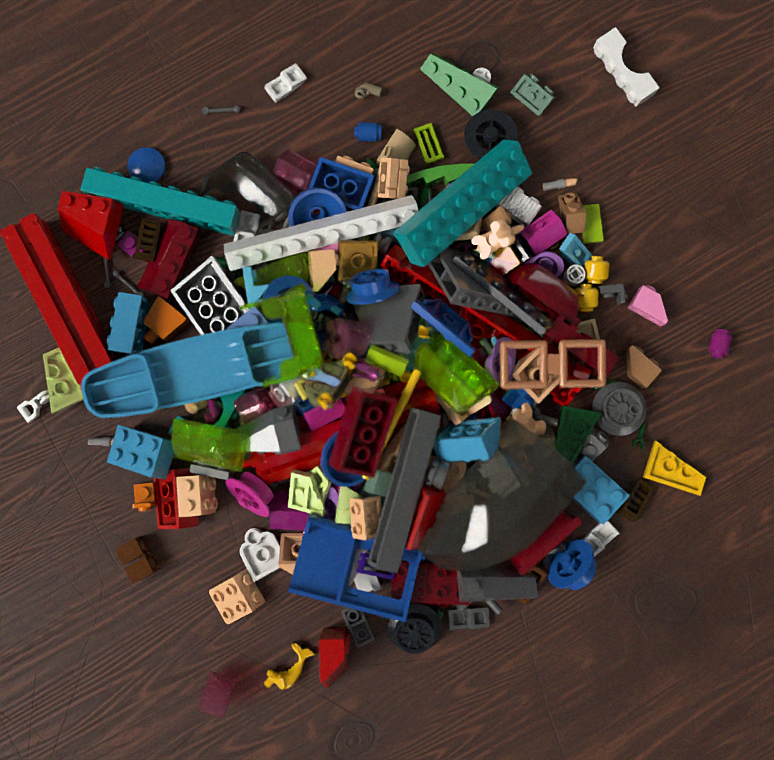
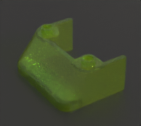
[239,290,323,387]

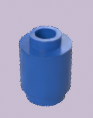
[354,122,381,142]

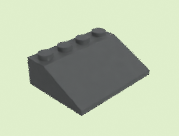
[170,256,251,335]

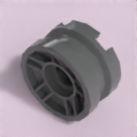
[425,458,450,490]

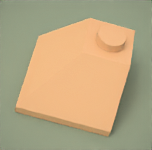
[307,250,339,292]
[278,533,303,574]

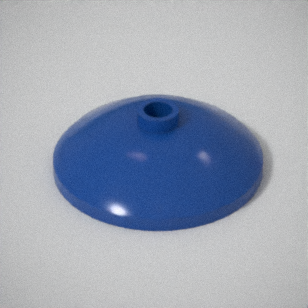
[288,188,346,227]
[321,432,365,487]

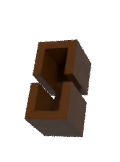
[114,536,158,584]

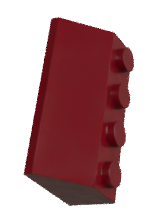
[137,219,203,302]

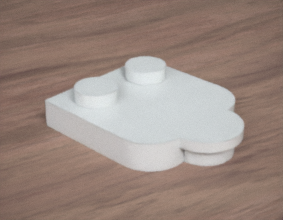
[240,528,280,582]

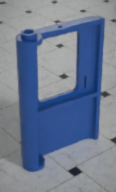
[288,513,427,622]

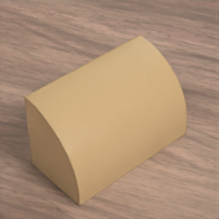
[377,129,416,167]

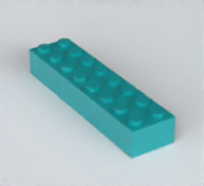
[394,140,533,267]
[80,167,241,236]

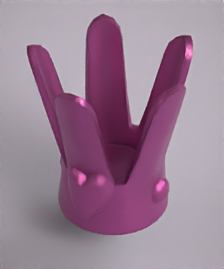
[352,357,383,382]

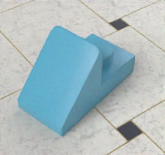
[560,233,592,268]
[243,267,269,307]

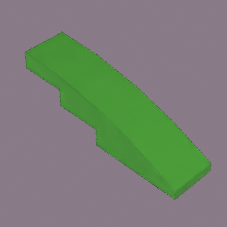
[406,164,474,188]

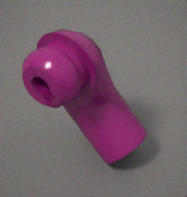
[204,398,220,424]

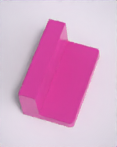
[520,210,567,255]
[303,397,345,432]

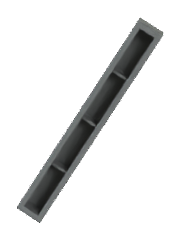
[368,408,441,573]

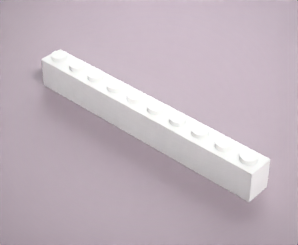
[224,195,418,271]

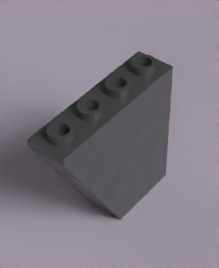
[428,248,514,316]
[348,284,426,354]

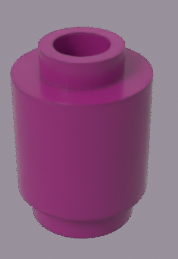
[708,329,732,359]

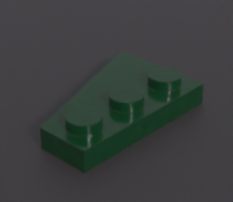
[551,405,602,467]

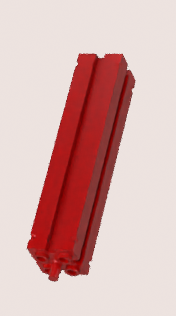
[0,213,119,389]
[241,373,444,486]

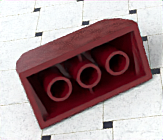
[505,262,581,327]
[505,503,582,576]

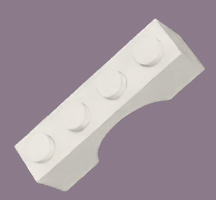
[593,27,659,107]

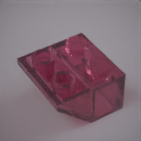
[268,149,317,202]

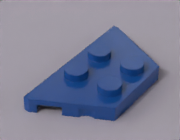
[411,298,475,357]

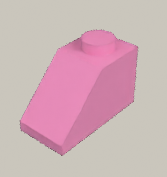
[628,285,668,327]

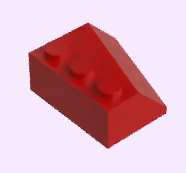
[58,191,124,261]
[319,628,350,687]

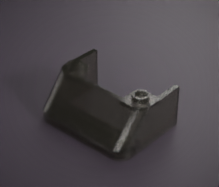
[200,152,296,236]

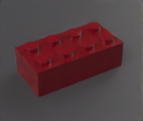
[329,386,398,478]

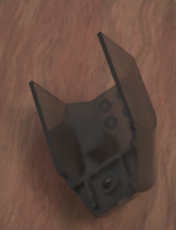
[417,419,587,571]

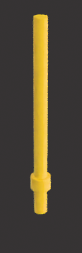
[362,369,422,480]

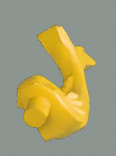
[264,642,315,690]

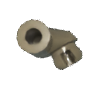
[355,83,382,99]

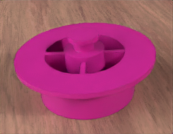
[226,472,274,517]

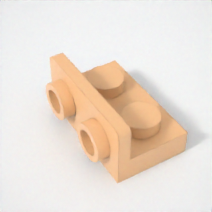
[349,495,382,540]

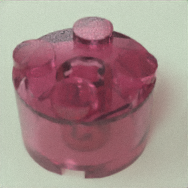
[322,318,368,360]
[234,386,277,426]
[197,671,237,718]

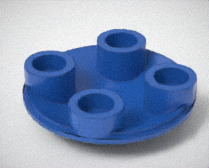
[127,147,165,183]

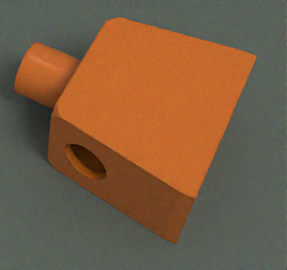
[143,296,191,344]

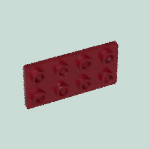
[391,562,470,608]

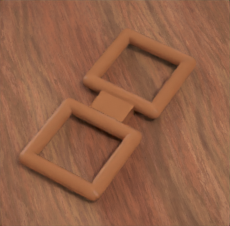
[500,339,606,389]

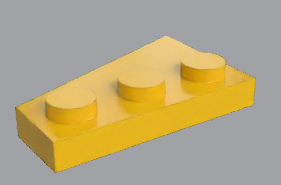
[643,441,706,496]

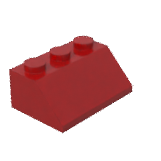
[154,468,199,529]
[406,480,447,550]

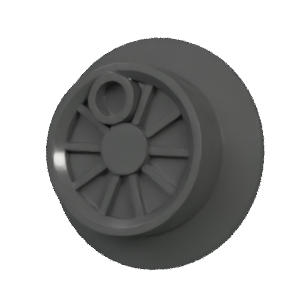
[592,382,646,436]

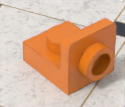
[132,483,156,511]

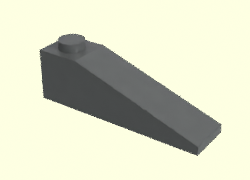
[223,404,301,454]
[456,561,538,602]

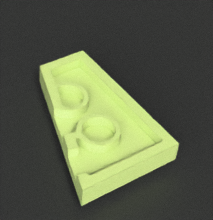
[43,348,84,414]

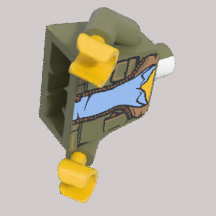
[299,353,357,410]

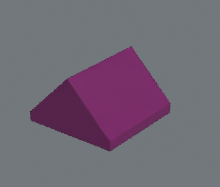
[270,490,309,530]

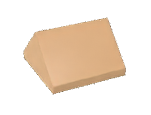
[511,348,559,404]

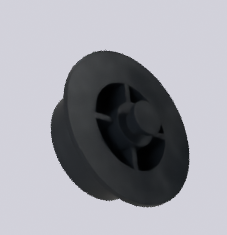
[464,109,517,159]
[387,603,442,654]

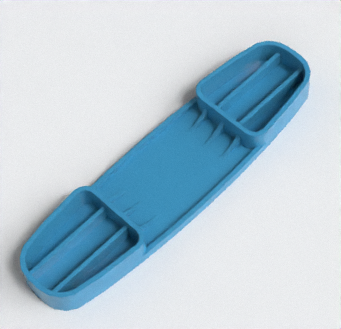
[81,320,318,418]

